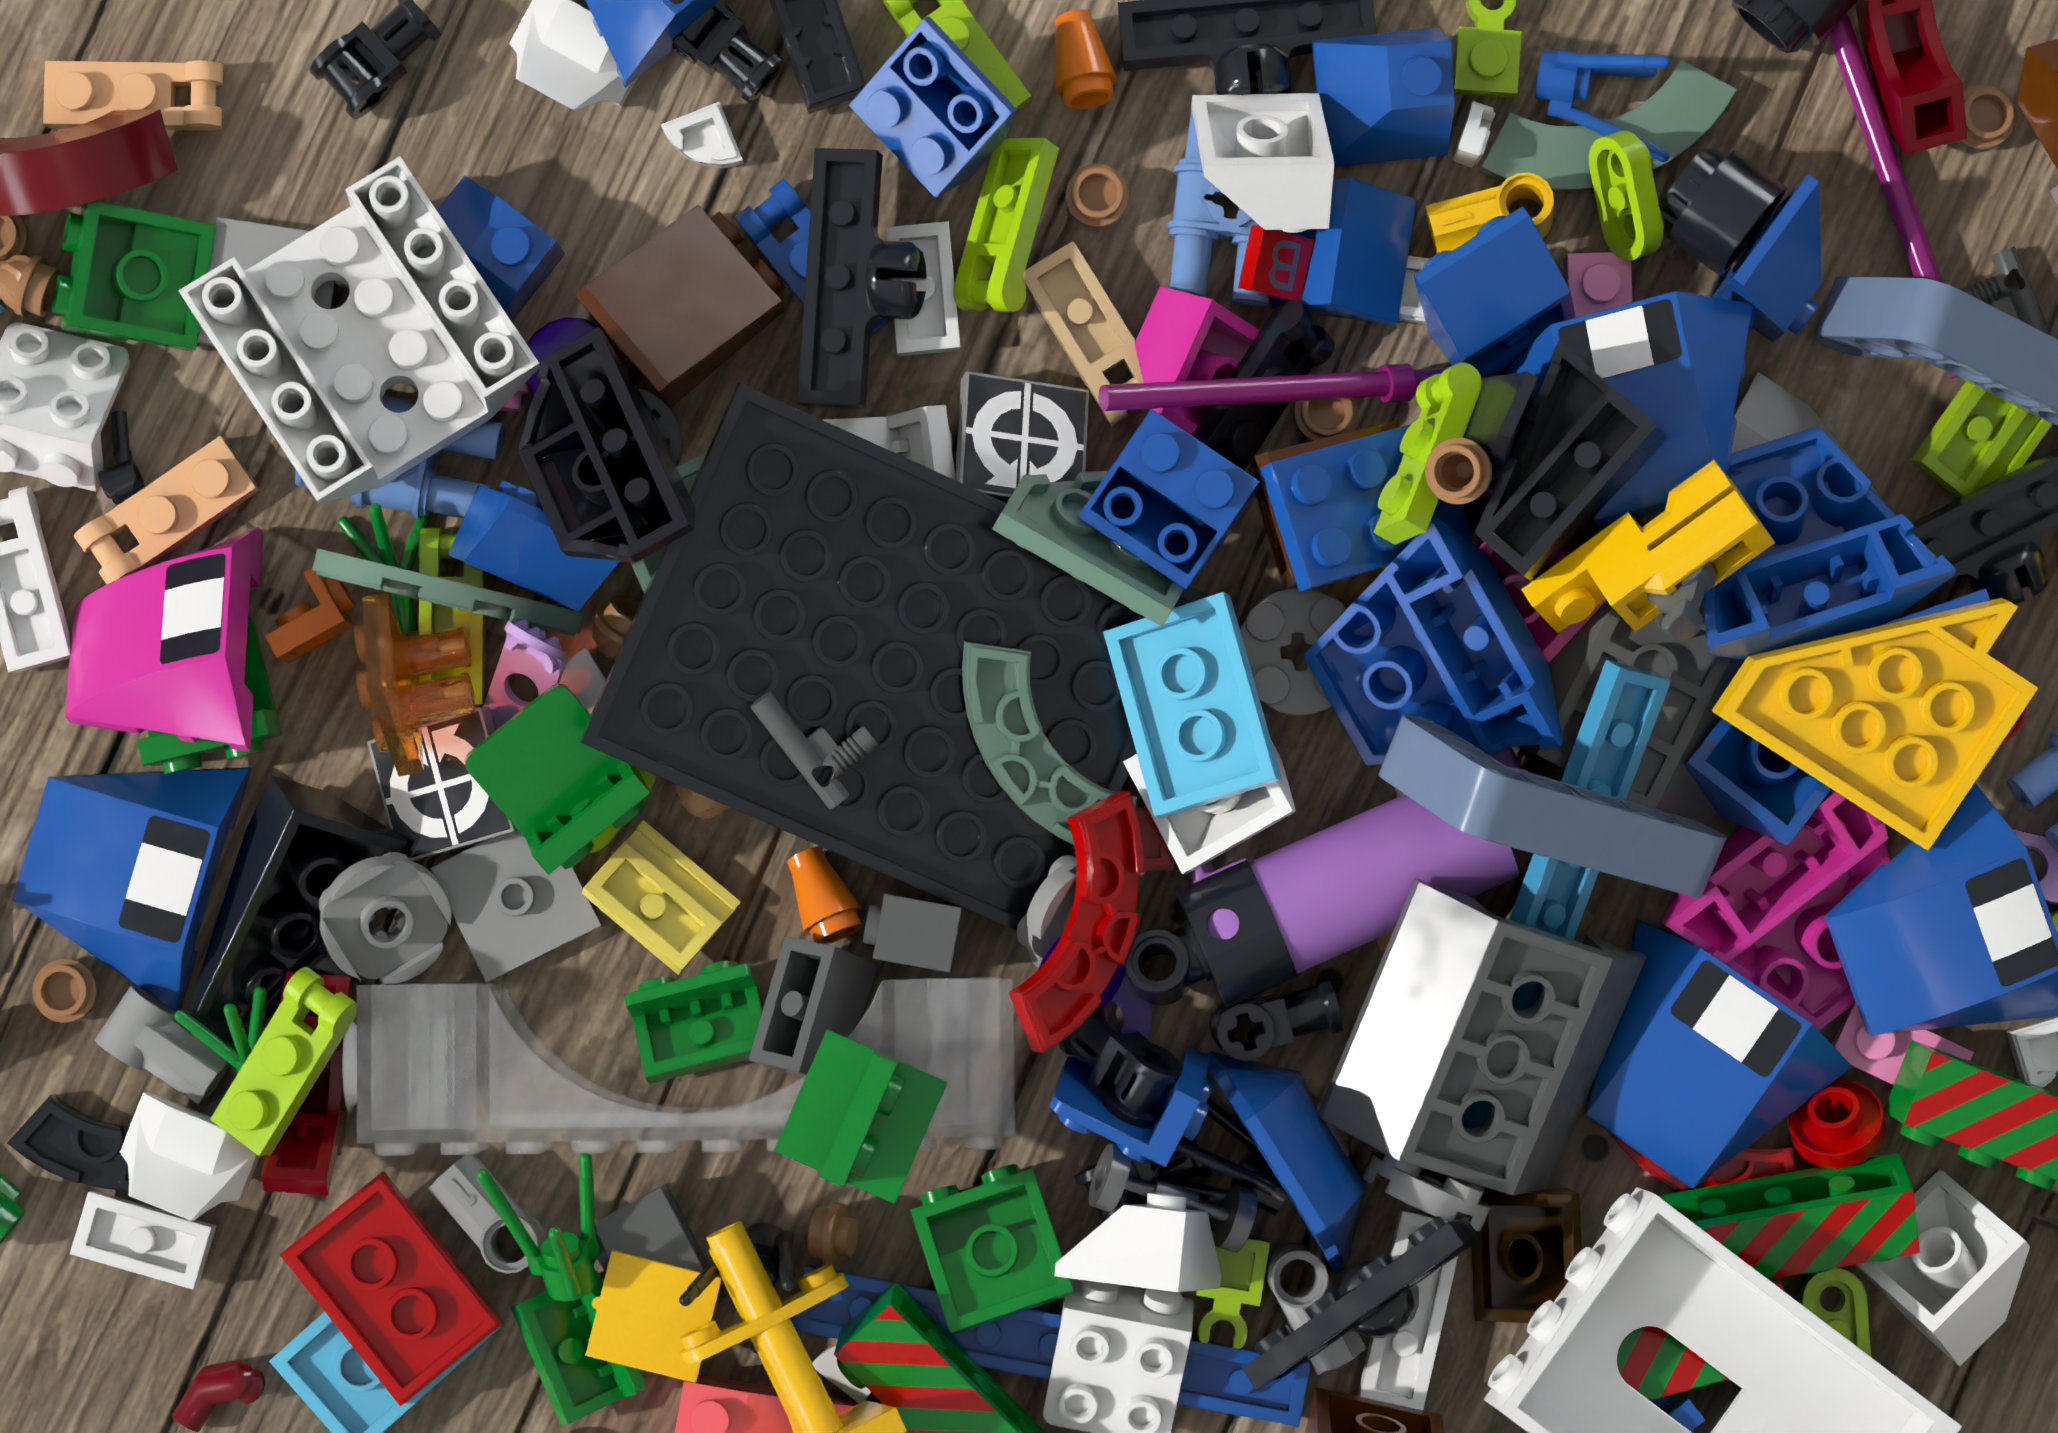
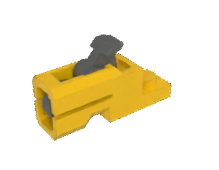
[1521,460,1775,642]

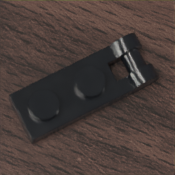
[1192,300,1335,471]

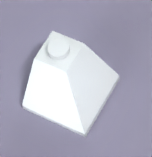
[1191,93,1334,233]
[1123,740,1296,875]
[1855,1169,2030,1366]
[1054,1193,1221,1292]

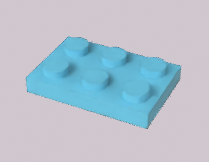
[1103,592,1282,819]
[269,1312,502,1433]

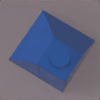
[1312,27,1455,167]
[1712,174,1821,342]
[437,175,565,322]

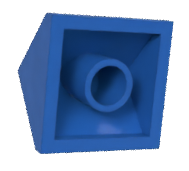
[1272,178,1417,325]
[1685,718,1831,845]

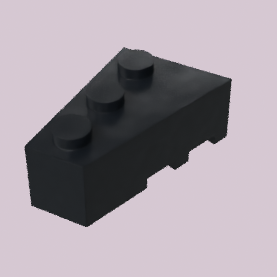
[1475,340,1667,581]

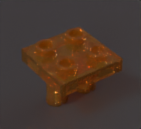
[354,592,476,777]

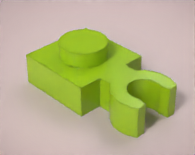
[1453,0,1522,99]
[1195,1231,1270,1349]

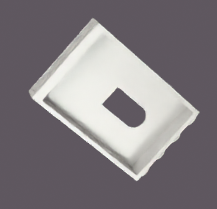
[1484,1187,1962,1433]

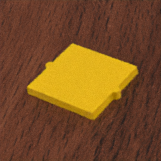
[585,1250,722,1383]

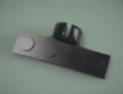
[1118,0,1377,95]
[797,148,927,408]
[1912,449,2058,605]
[1242,1216,1481,1390]

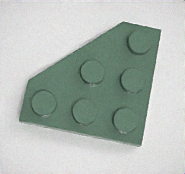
[992,471,1184,627]

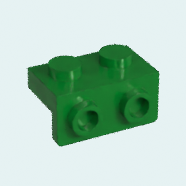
[624,961,763,1084]
[510,1270,647,1426]

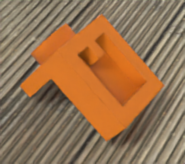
[264,566,355,663]

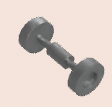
[1089,1143,1258,1253]

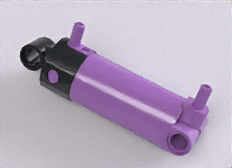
[1125,747,1528,1008]

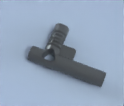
[1960,247,2052,336]
[750,691,879,810]

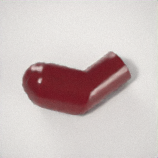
[172,1359,266,1432]

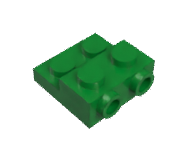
[52,201,216,352]
[910,1164,1075,1335]

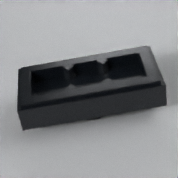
[770,0,866,114]

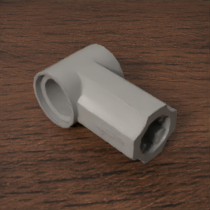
[95,985,230,1105]
[428,1151,546,1274]
[1265,1242,1366,1375]

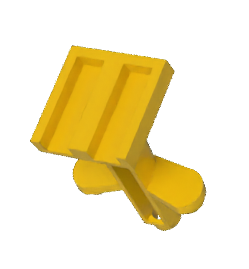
[679,1221,907,1433]

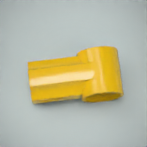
[1425,172,1554,254]

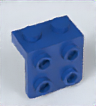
[1049,1046,1214,1167]

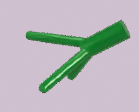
[338,503,430,635]
[174,986,267,1073]

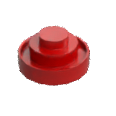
[1788,1079,1887,1169]

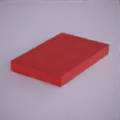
[279,1171,504,1407]

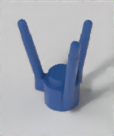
[1535,48,1671,162]

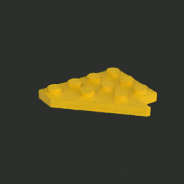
[1711,598,2038,851]

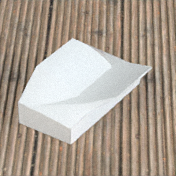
[509,0,638,112]
[120,1092,260,1222]

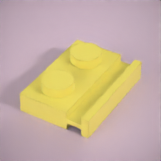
[581,820,741,975]

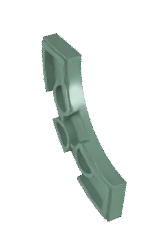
[1479,60,1737,193]
[312,548,585,636]
[962,641,1137,845]

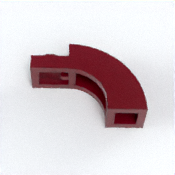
[1855,0,1967,155]
[0,109,178,216]
[261,972,354,1196]

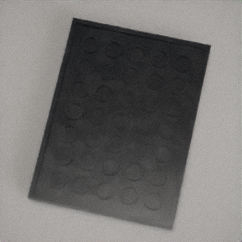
[579,383,1208,931]

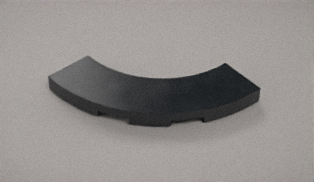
[7,1086,230,1192]

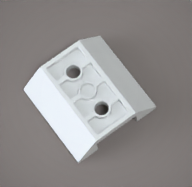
[178,156,540,504]

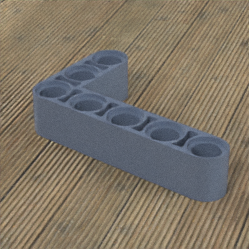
[1814,276,2058,426]
[1378,714,1727,898]

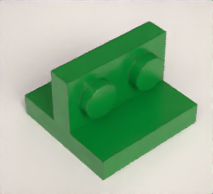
[774,1029,948,1204]

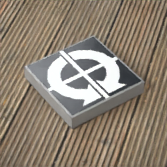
[955,371,1089,503]
[367,707,518,862]

